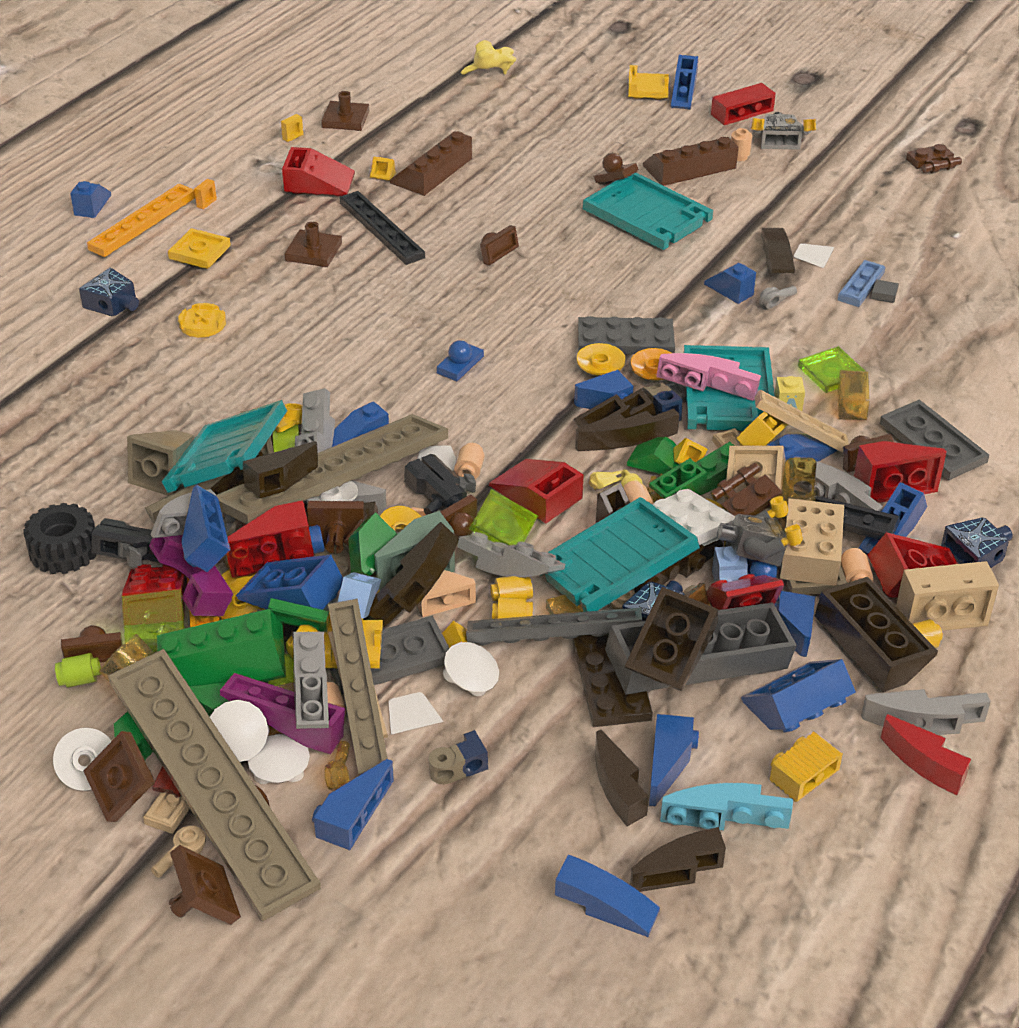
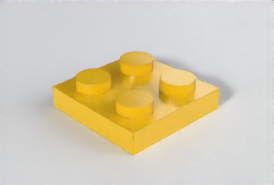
[168,228,231,269]

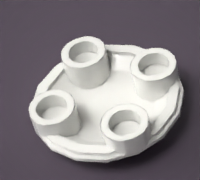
[443,642,499,697]
[210,700,269,762]
[247,734,310,784]

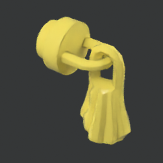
[589,469,643,490]

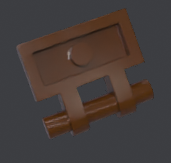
[906,144,962,173]
[710,462,783,516]

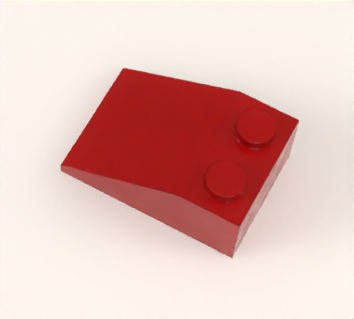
[854,441,947,503]
[867,532,958,598]
[705,574,784,610]

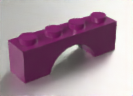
[149,535,234,616]

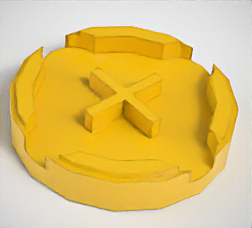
[178,303,226,338]

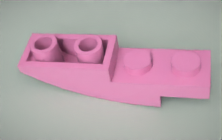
[656,353,761,401]

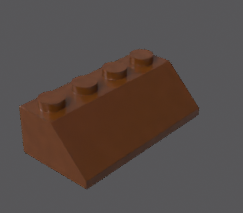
[390,131,472,196]
[643,137,739,186]

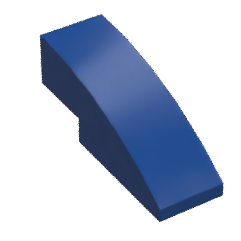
[555,854,660,937]

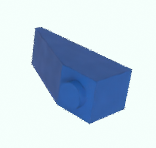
[671,55,698,110]
[332,401,389,447]
[767,434,838,480]
[858,482,928,555]
[182,484,230,572]
[649,714,699,806]
[312,759,394,850]

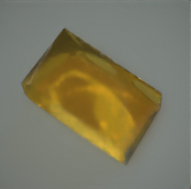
[838,370,870,420]
[782,458,817,517]
[99,634,155,682]

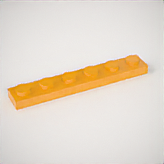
[87,184,195,257]

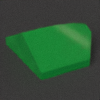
[627,437,680,474]

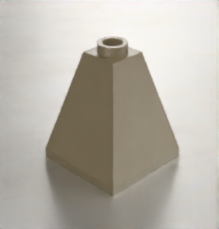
[127,430,194,496]

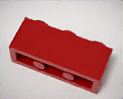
[711,83,776,125]

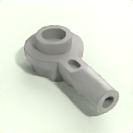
[759,286,797,309]

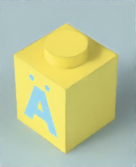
[775,376,805,411]

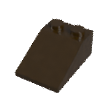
[625,587,718,691]

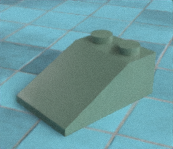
[374,511,455,590]

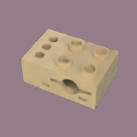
[724,446,786,527]
[780,498,844,586]
[896,561,999,631]

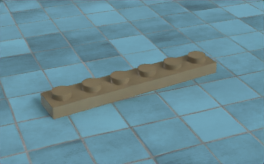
[328,599,388,776]

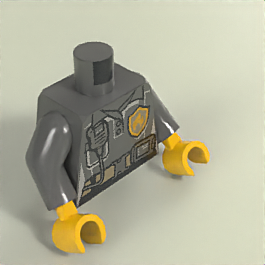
[717,496,803,566]

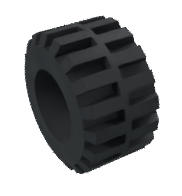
[23,503,96,574]

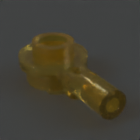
[324,741,350,790]

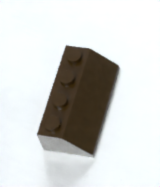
[815,577,938,692]

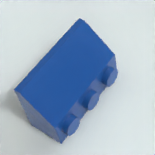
[741,659,856,733]

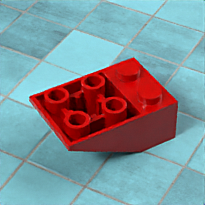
[282,147,355,196]
[489,459,584,524]
[226,500,314,578]
[122,564,187,626]

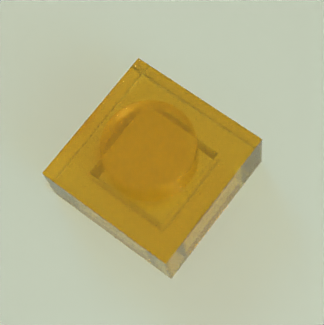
[546,595,583,615]

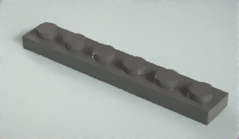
[466,608,642,645]

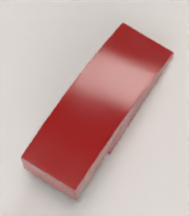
[881,714,971,795]

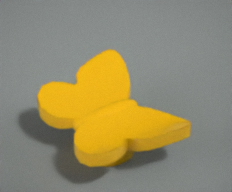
[275,403,303,433]

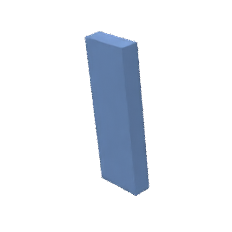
[838,260,886,307]

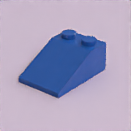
[236,555,343,610]

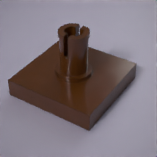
[321,91,370,131]
[284,222,342,268]
[307,501,365,554]
[83,731,155,822]
[169,845,241,925]

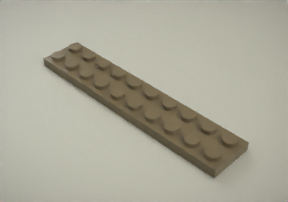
[215,414,448,524]
[108,649,321,922]

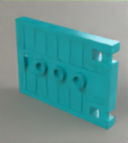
[583,172,713,250]
[683,345,775,431]
[162,400,287,493]
[540,497,700,612]

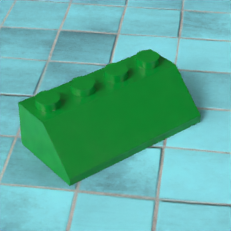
[157,609,286,687]

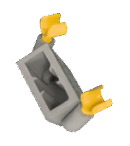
[751,112,816,149]

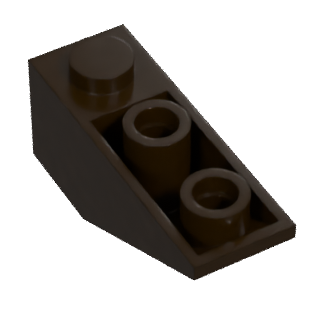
[243,441,318,498]

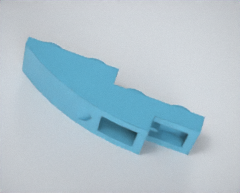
[660,783,793,830]

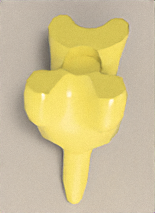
[461,40,516,75]

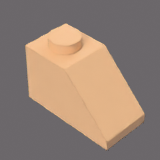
[417,570,476,617]

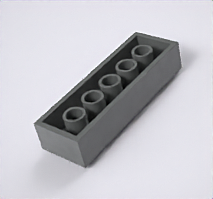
[605,602,797,694]

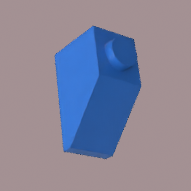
[70,181,111,218]
[704,263,756,304]
[574,370,634,409]
[775,591,815,657]

